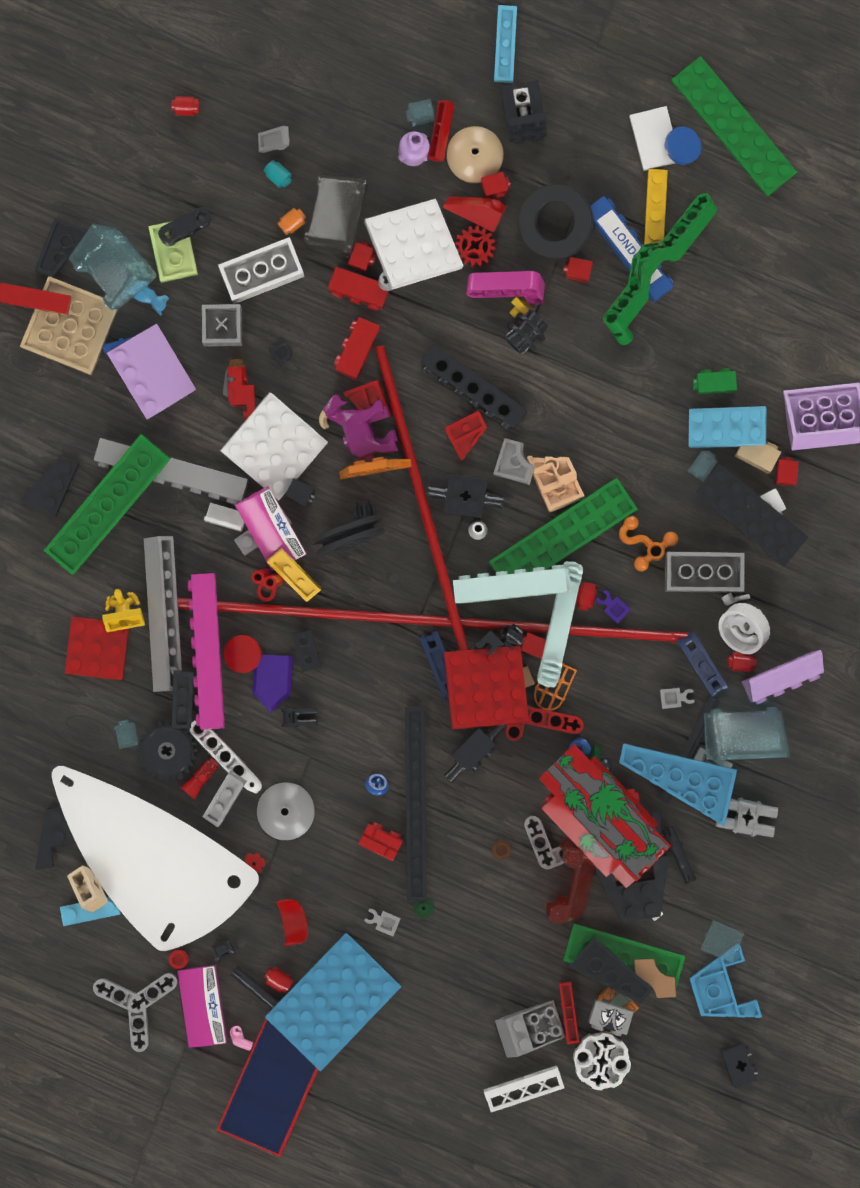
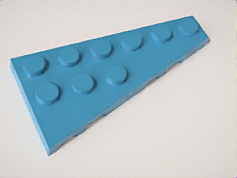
[619,743,737,826]

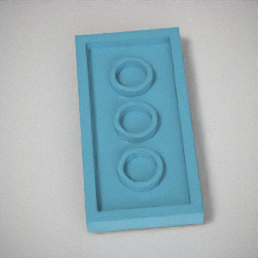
[689,406,767,448]

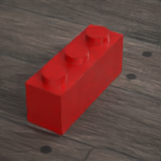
[328,267,389,311]
[334,317,380,381]

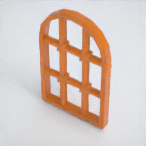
[534,663,577,711]

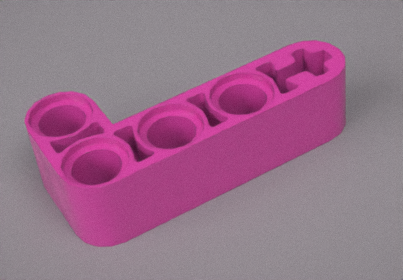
[466,271,545,305]

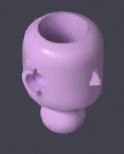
[398,131,430,166]

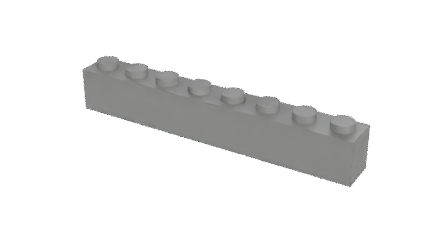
[94,438,249,504]
[144,536,182,692]

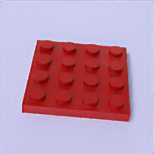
[444,646,529,730]

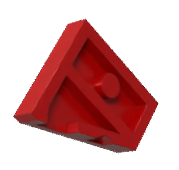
[343,380,391,423]
[444,411,487,461]

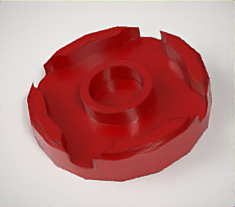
[224,635,262,673]

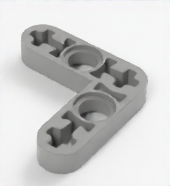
[524,816,585,869]

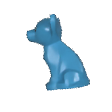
[127,277,169,316]

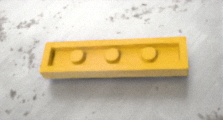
[644,169,668,244]

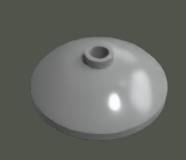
[257,782,315,840]

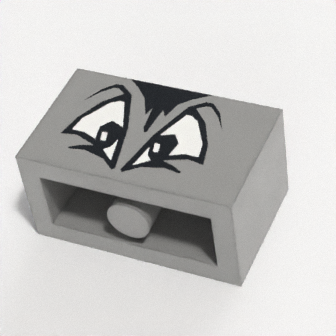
[588,999,634,1037]

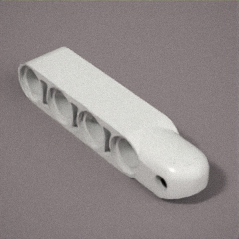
[190,721,262,794]

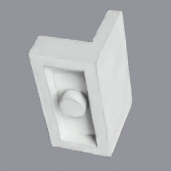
[204,503,245,532]

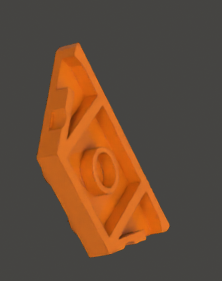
[339,457,412,479]

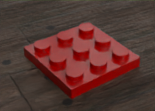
[65,617,129,680]

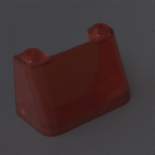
[545,837,595,924]

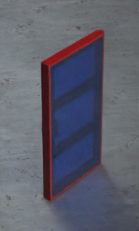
[217,1011,318,1157]

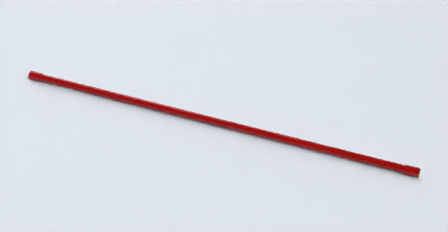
[177,597,690,643]

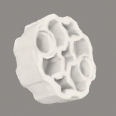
[573,1031,631,1090]

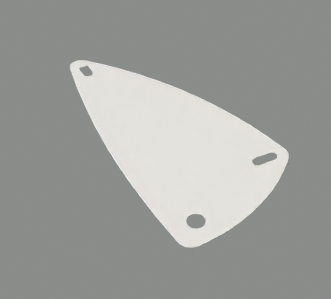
[52,766,259,951]

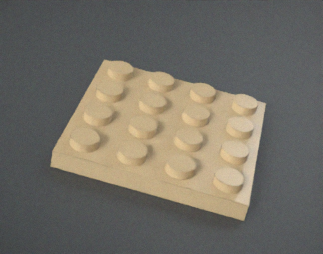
[20,276,120,376]

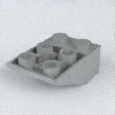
[495,1000,565,1058]

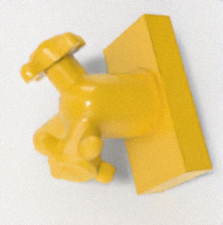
[102,589,145,632]

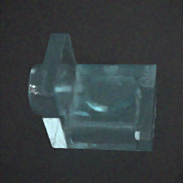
[114,719,138,749]

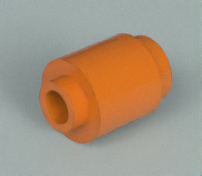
[277,208,306,235]

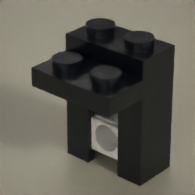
[500,80,547,144]

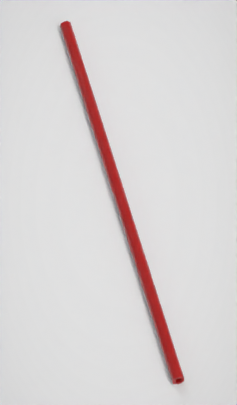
[375,346,469,651]

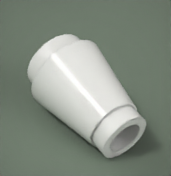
[468,521,487,540]

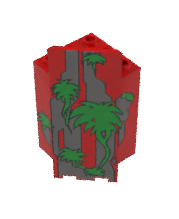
[539,744,671,888]

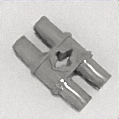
[715,797,778,837]

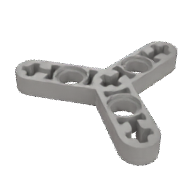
[93,973,178,1052]

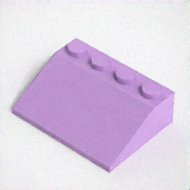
[107,324,196,419]
[783,383,860,450]
[742,650,824,704]

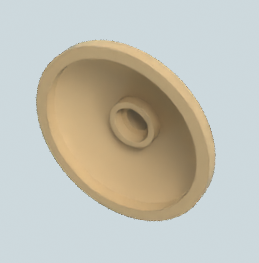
[447,126,503,183]

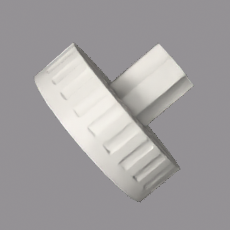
[719,603,770,654]

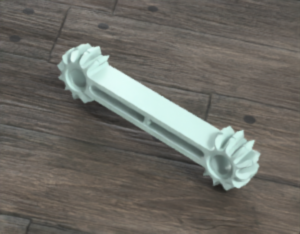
[537,561,583,687]

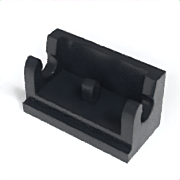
[475,631,504,655]

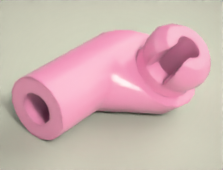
[230,1026,253,1051]

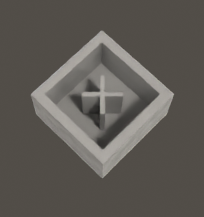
[202,304,242,346]

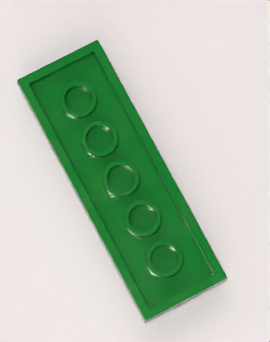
[563,923,685,990]

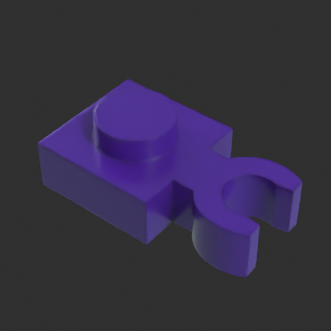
[596,590,631,624]

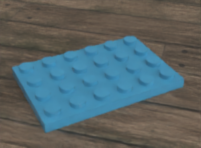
[265,933,401,1072]

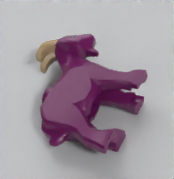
[319,395,398,462]

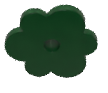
[413,899,434,920]

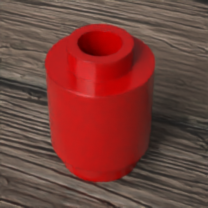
[171,96,199,116]
[575,582,597,611]
[727,652,756,672]
[264,967,294,993]

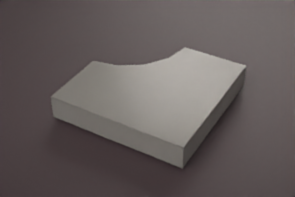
[493,438,535,485]

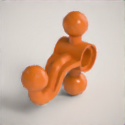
[619,515,678,572]

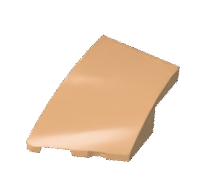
[527,456,584,513]

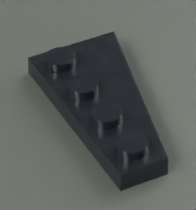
[569,938,653,1004]

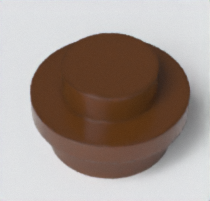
[492,840,511,860]

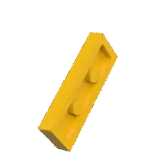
[267,548,321,602]

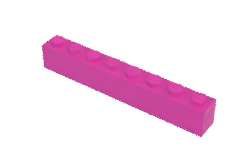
[188,573,225,730]

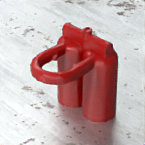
[251,568,284,602]

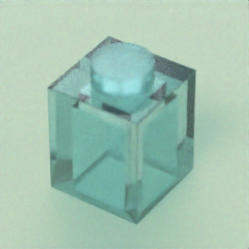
[405,99,435,127]
[687,450,718,482]

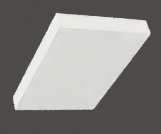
[629,106,675,171]

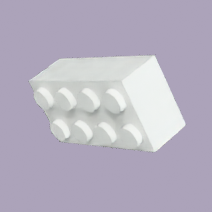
[218,237,305,304]

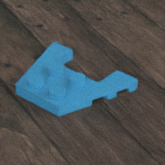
[689,944,762,1018]

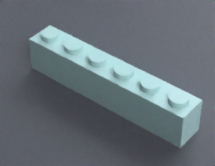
[453,565,572,604]

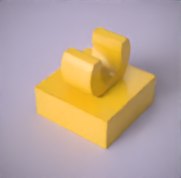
[509,297,534,318]

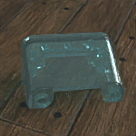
[68,223,156,310]
[704,707,790,760]

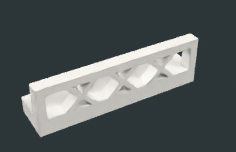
[484,1065,564,1112]

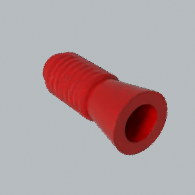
[180,757,219,799]

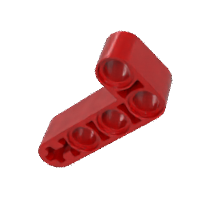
[505,706,583,741]

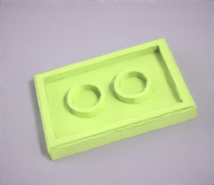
[148,221,198,283]

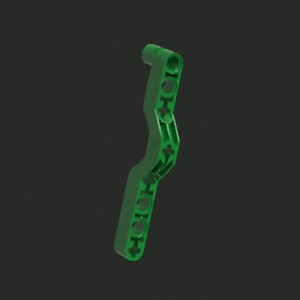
[603,193,717,345]

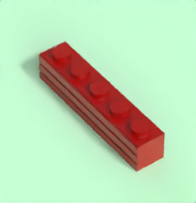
[428,100,454,162]
[559,981,579,1044]

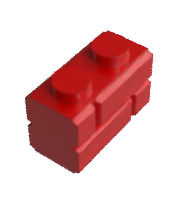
[358,822,403,862]

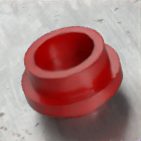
[169,949,188,969]

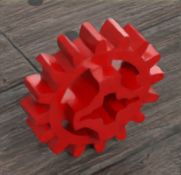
[455,226,496,268]

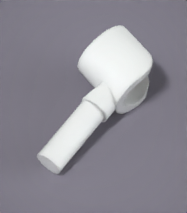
[722,593,750,606]

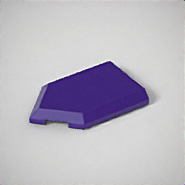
[252,655,293,713]

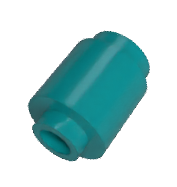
[264,160,292,188]

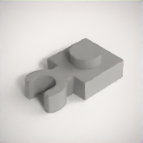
[660,688,694,709]
[364,909,401,936]

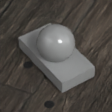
[258,126,290,153]

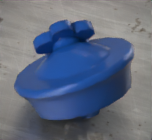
[569,737,591,758]
[365,774,389,796]

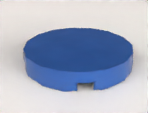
[664,126,701,165]

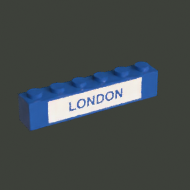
[591,196,674,303]

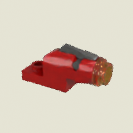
[223,359,256,421]

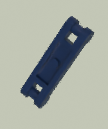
[419,630,449,701]
[676,631,728,698]

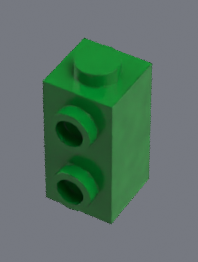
[693,368,737,395]

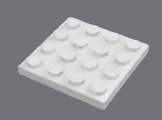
[364,199,463,290]
[220,392,328,500]

